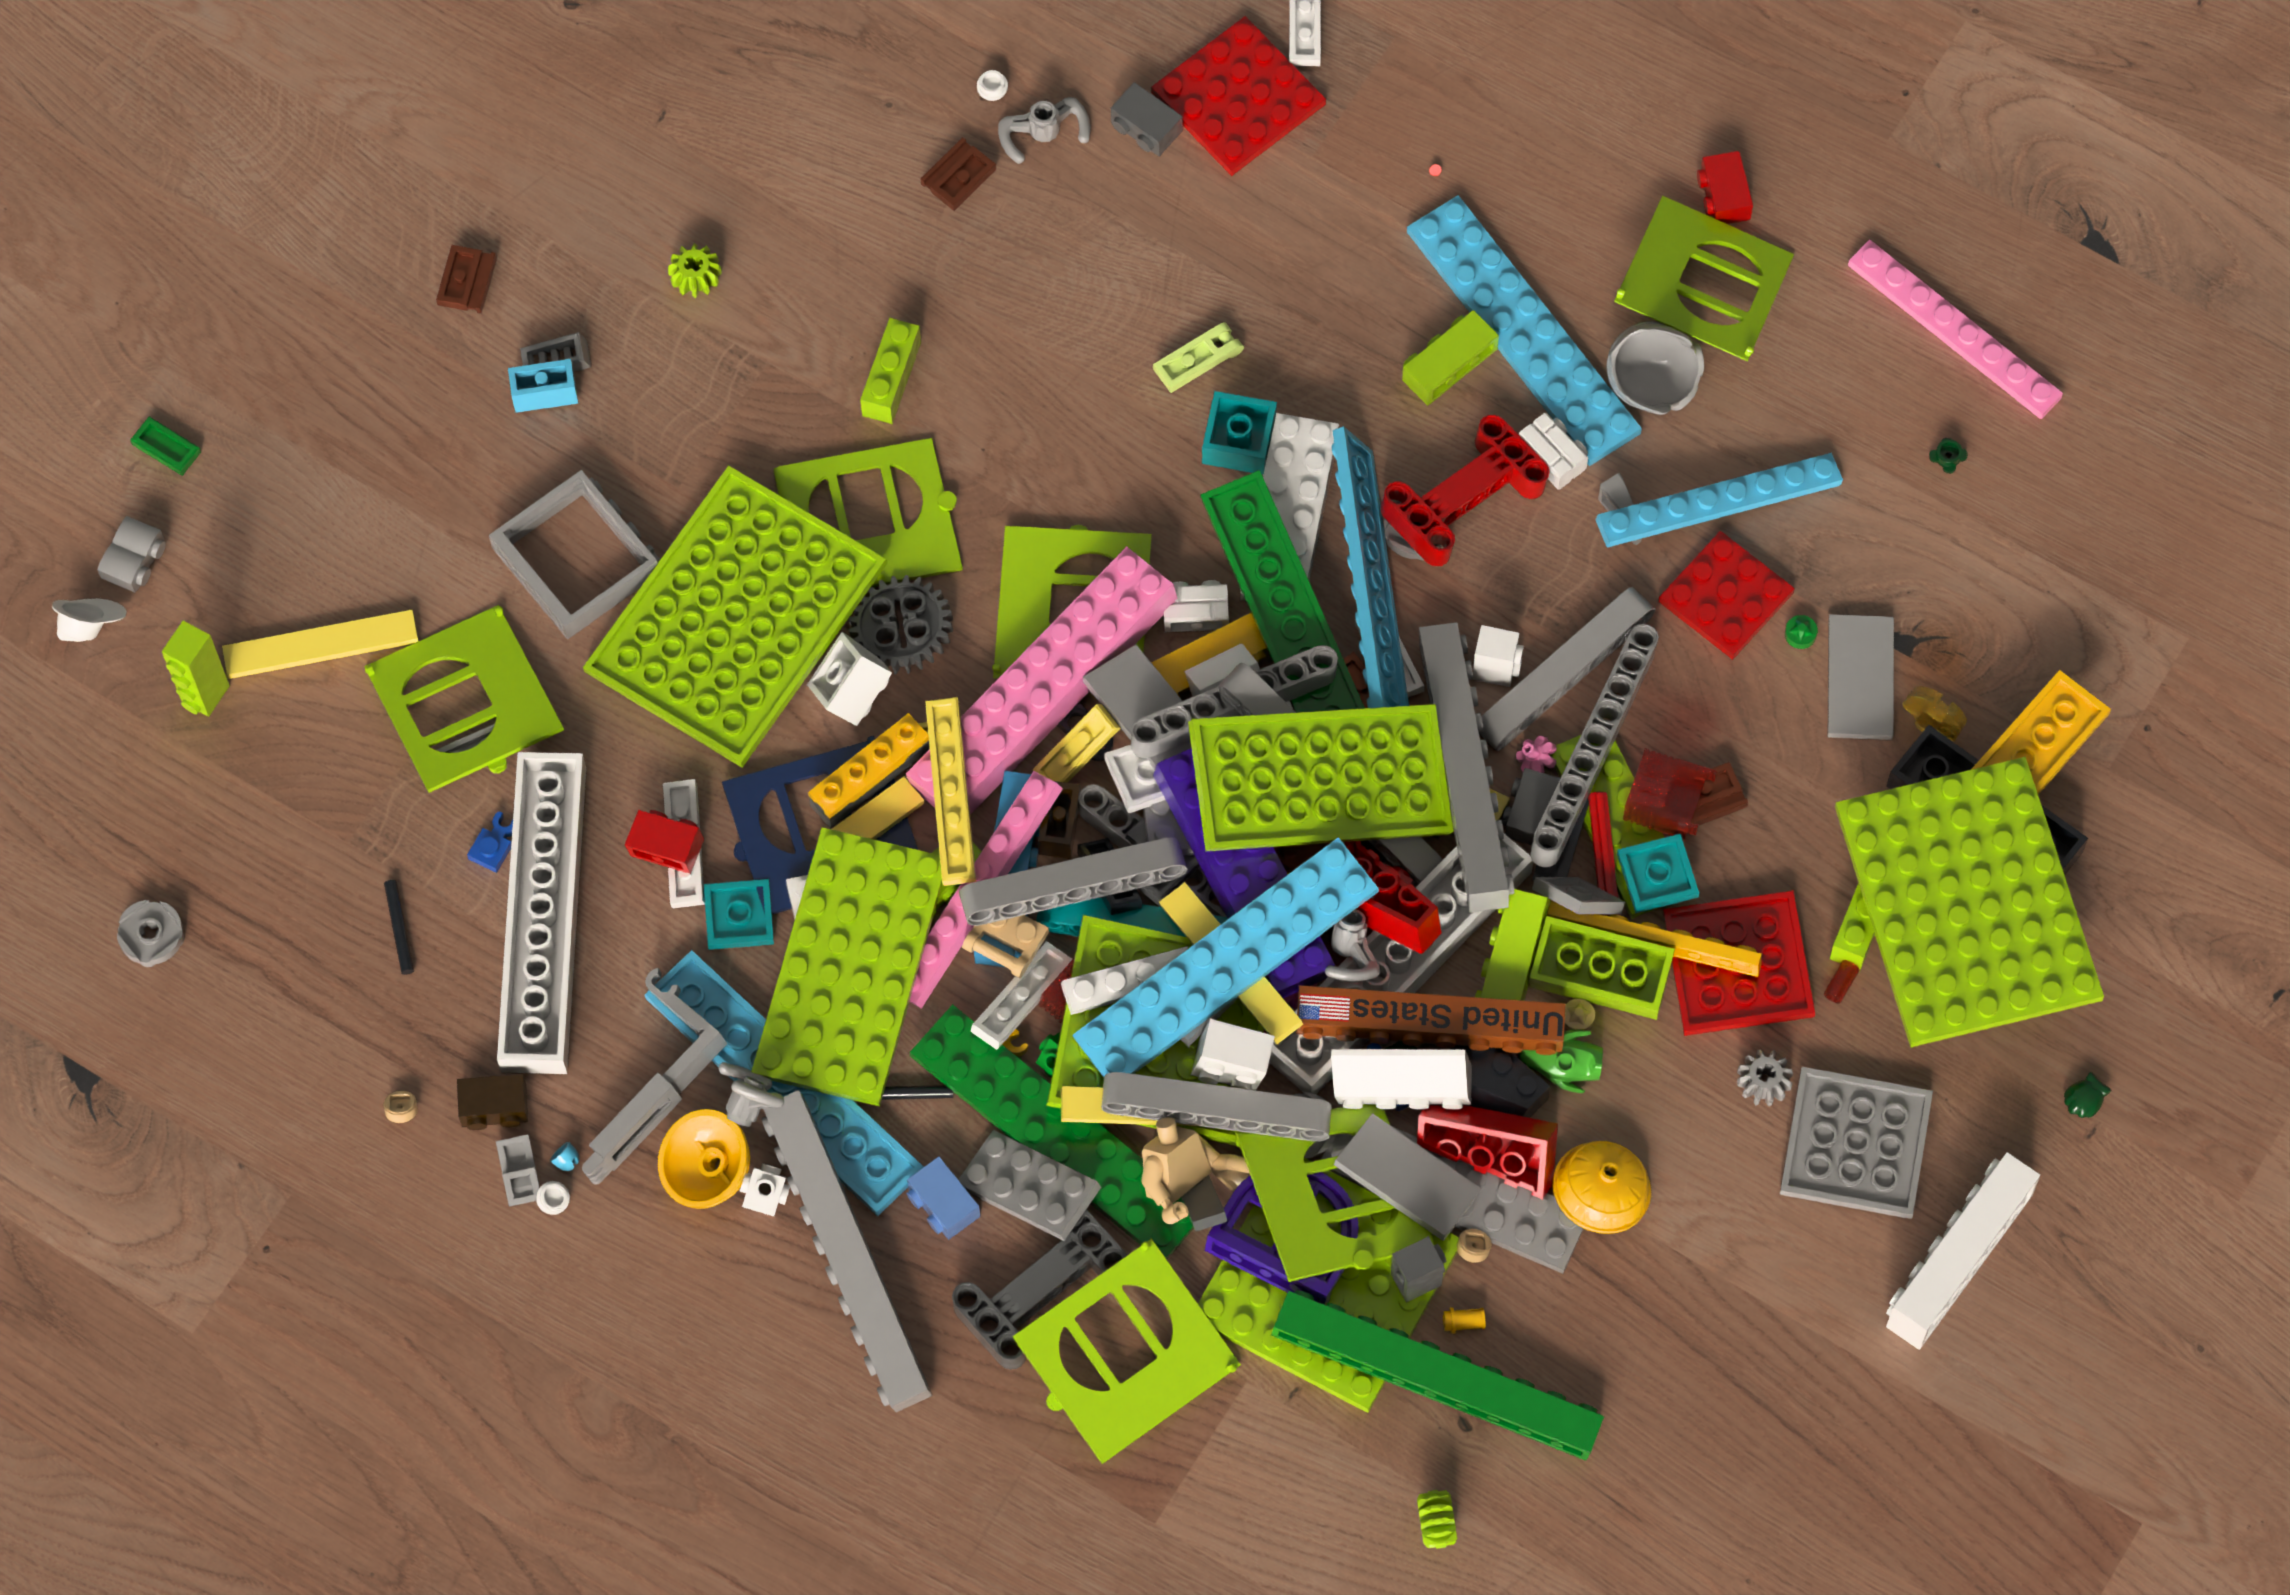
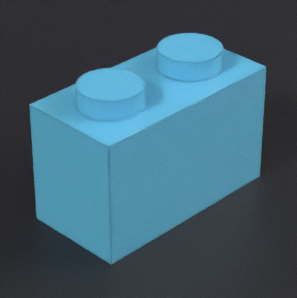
[508,359,578,413]

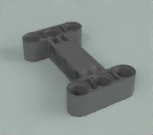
[952,1209,1127,1370]

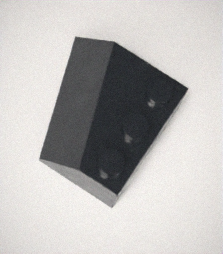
[1449,1045,1550,1118]

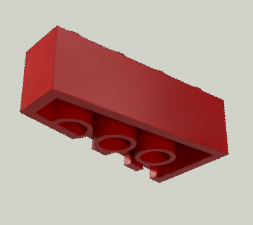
[1344,841,1442,954]
[1417,1105,1558,1200]

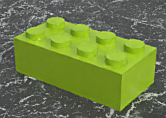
[1529,916,1675,1020]

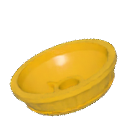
[658,1109,750,1209]
[1553,1141,1651,1234]

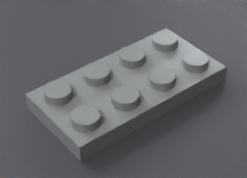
[958,1130,1101,1241]

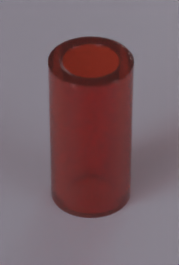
[1824,960,1860,1004]

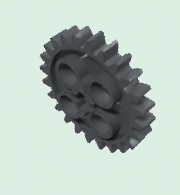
[849,575,953,674]

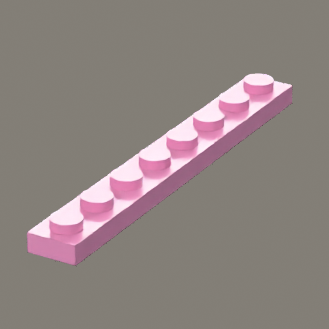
[1848,239,2063,419]
[909,771,1063,1009]

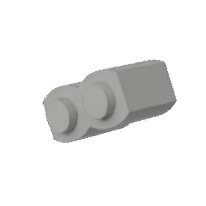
[97,516,166,593]

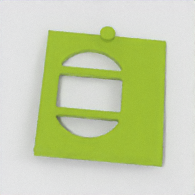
[1614,195,1794,362]
[773,438,963,587]
[992,524,1152,679]
[364,605,564,793]
[1235,1104,1435,1282]
[1012,1238,1241,1464]

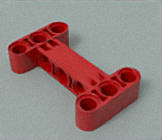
[1380,415,1550,566]

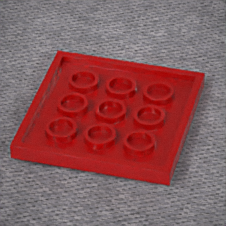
[1663,891,1815,1036]

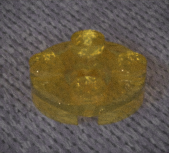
[1902,686,1967,741]

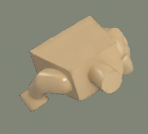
[1141,1117,1250,1224]

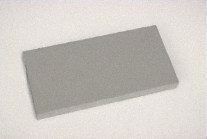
[1827,614,1894,740]
[1083,644,1192,770]
[1334,1113,1482,1241]

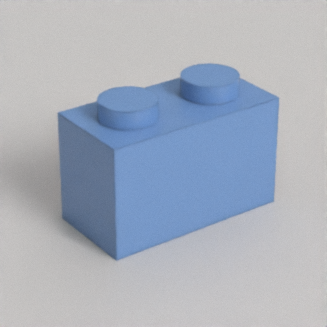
[906,1156,980,1240]

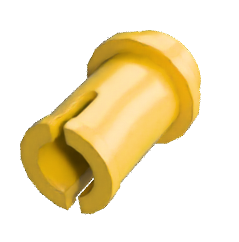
[1443,1307,1486,1334]

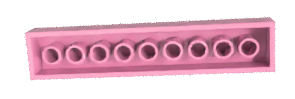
[906,546,1178,815]

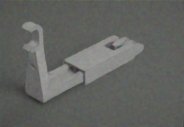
[582,968,727,1184]

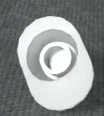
[52,598,127,642]

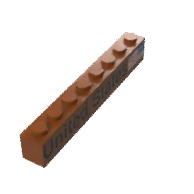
[1296,985,1566,1055]

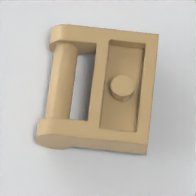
[962,915,1049,978]

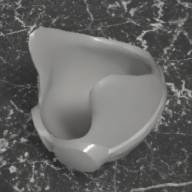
[1607,321,1704,415]

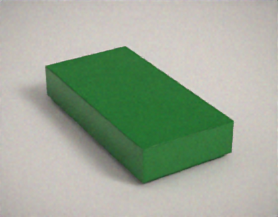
[130,416,201,476]

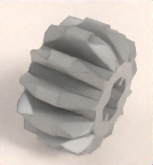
[1737,1049,1793,1107]

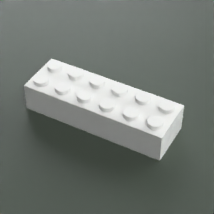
[1240,413,1339,601]
[1886,1152,2040,1350]

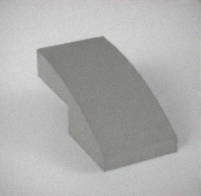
[496,1134,540,1207]

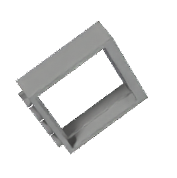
[489,470,660,640]

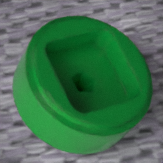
[1785,615,1818,649]

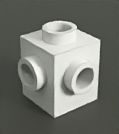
[740,1163,790,1216]

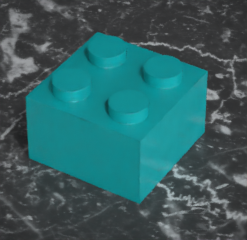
[1202,391,1277,475]

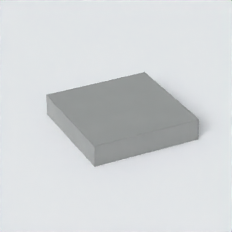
[1532,877,1625,914]

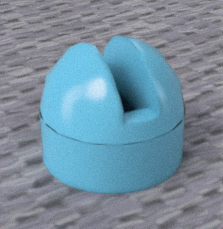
[550,1142,580,1171]

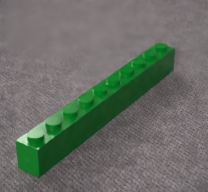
[1271,1290,1604,1461]

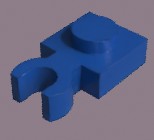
[467,811,513,873]

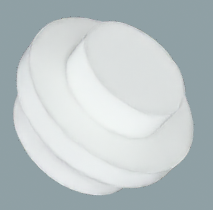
[977,70,1008,101]
[536,1181,570,1215]

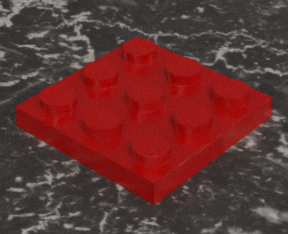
[1658,531,1795,660]

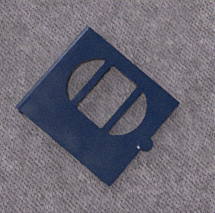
[722,736,918,914]

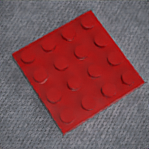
[1151,16,1326,176]

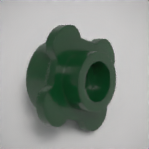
[1929,438,1968,474]

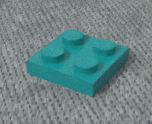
[1617,834,1699,913]
[704,879,774,950]

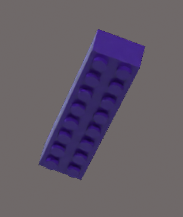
[1153,748,1335,998]

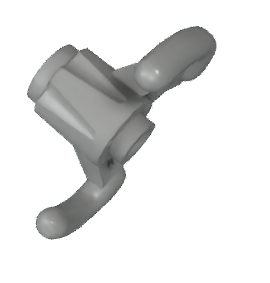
[998,97,1091,164]
[1325,909,1380,982]
[719,1062,785,1127]

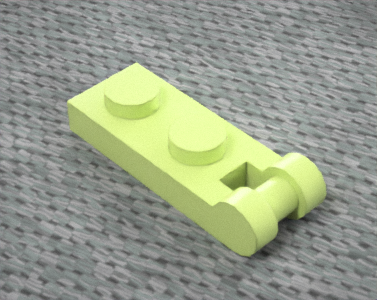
[1153,322,1244,393]

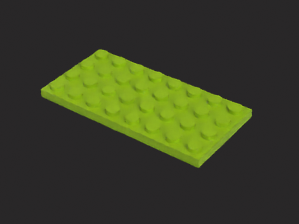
[1188,704,1454,851]
[751,827,943,1107]

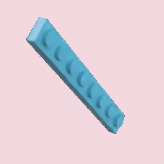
[1596,453,1843,548]

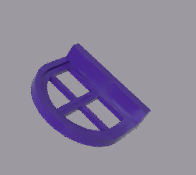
[1205,1172,1358,1305]

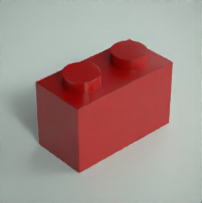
[1697,151,1753,224]
[625,810,704,874]

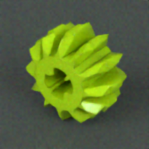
[668,243,722,299]
[1417,1490,1457,1549]

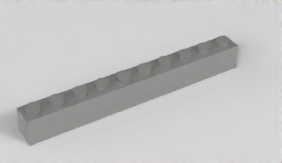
[1419,622,1514,913]
[761,1090,933,1412]

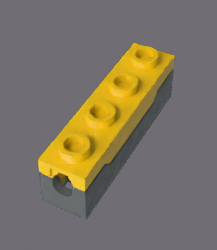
[808,713,930,829]

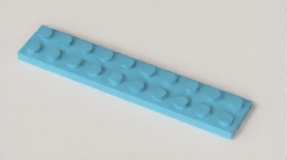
[1407,195,1642,466]
[1332,426,1409,708]
[1072,837,1379,1077]
[645,950,924,1217]

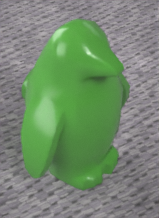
[1518,1029,1603,1093]

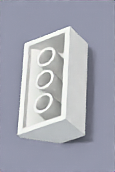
[1331,1049,1472,1110]

